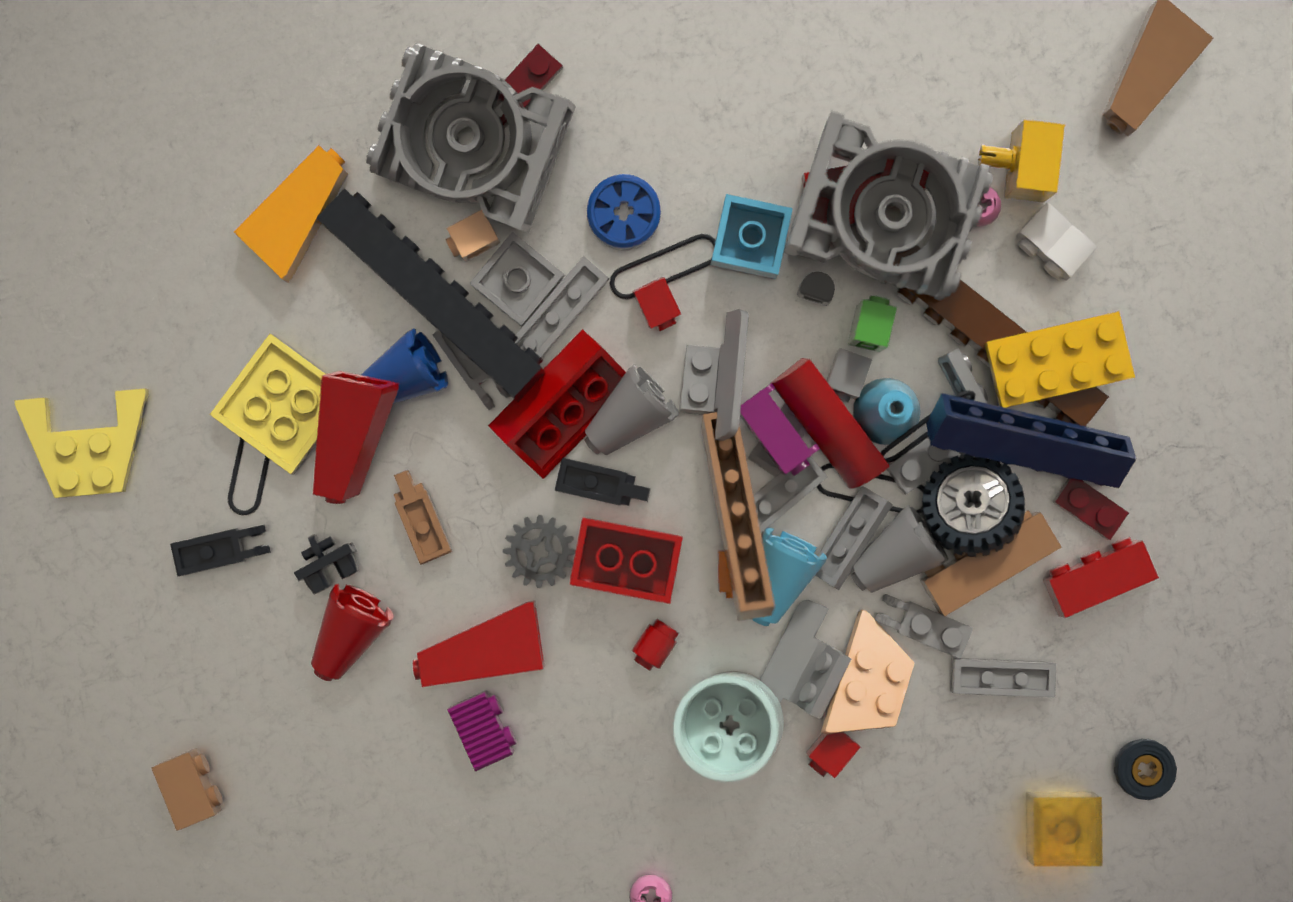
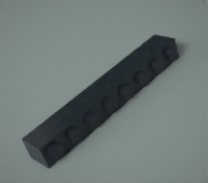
[317,188,545,402]

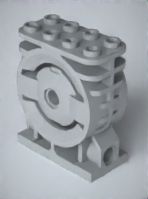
[366,43,576,232]
[784,111,993,301]

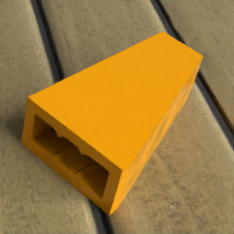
[234,145,348,283]

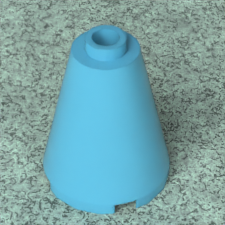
[853,378,920,445]
[752,528,827,626]

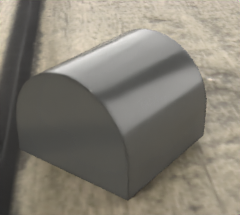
[797,272,835,306]

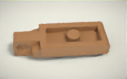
[394,470,453,565]

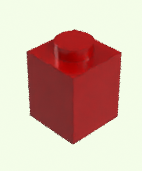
[632,277,681,331]
[806,732,861,778]

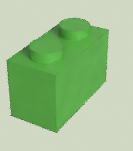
[847,296,897,352]

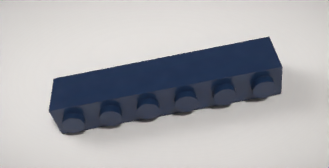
[926,393,1137,488]

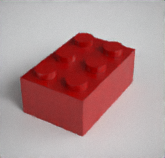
[569,517,683,604]

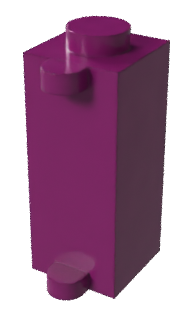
[740,383,820,476]

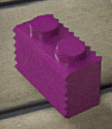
[447,690,517,772]

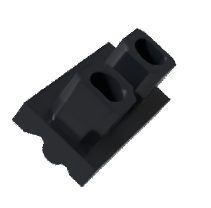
[294,534,359,594]

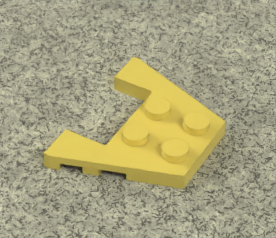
[14,388,149,498]

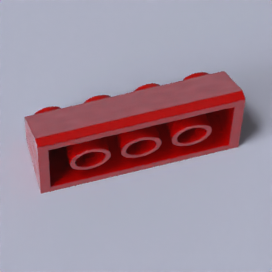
[488,329,626,479]

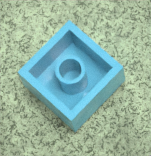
[711,194,793,279]

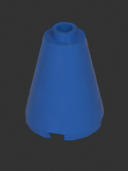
[361,328,448,404]

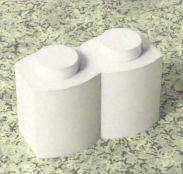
[1016,203,1097,280]

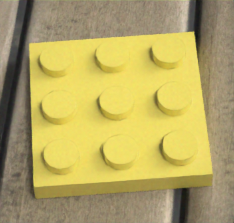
[209,333,326,475]

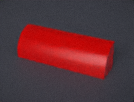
[771,358,890,489]

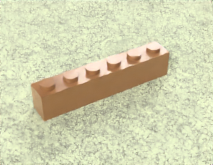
[701,412,775,621]

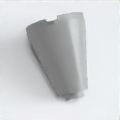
[585,365,679,455]
[851,505,949,593]

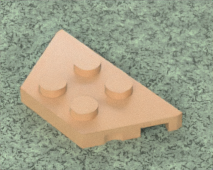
[821,610,914,734]

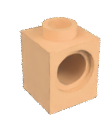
[445,210,500,262]

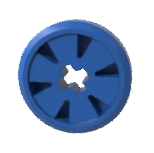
[587,174,661,250]

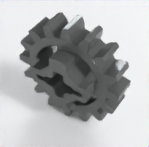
[503,515,576,588]

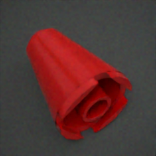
[311,584,394,681]

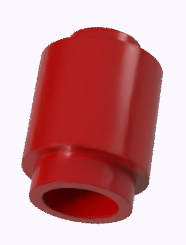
[632,619,679,671]

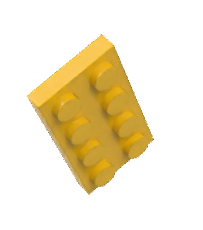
[984,311,1135,408]

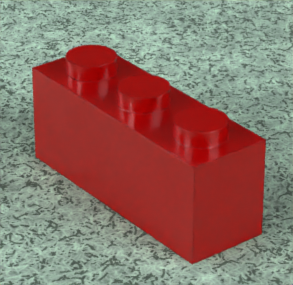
[1043,537,1159,618]

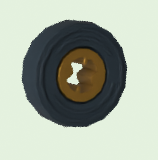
[1114,739,1177,800]

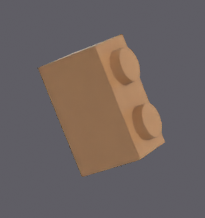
[151,748,223,831]

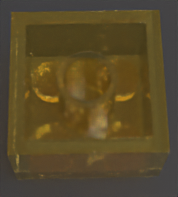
[1026,791,1102,866]

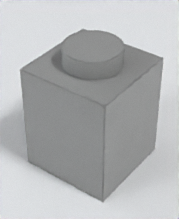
[827,348,872,403]

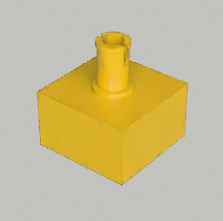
[978,119,1065,203]

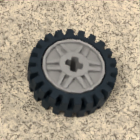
[922,454,1025,557]

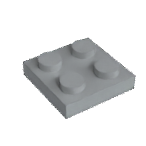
[470,232,565,327]

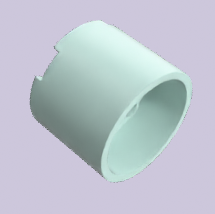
[673,672,784,782]

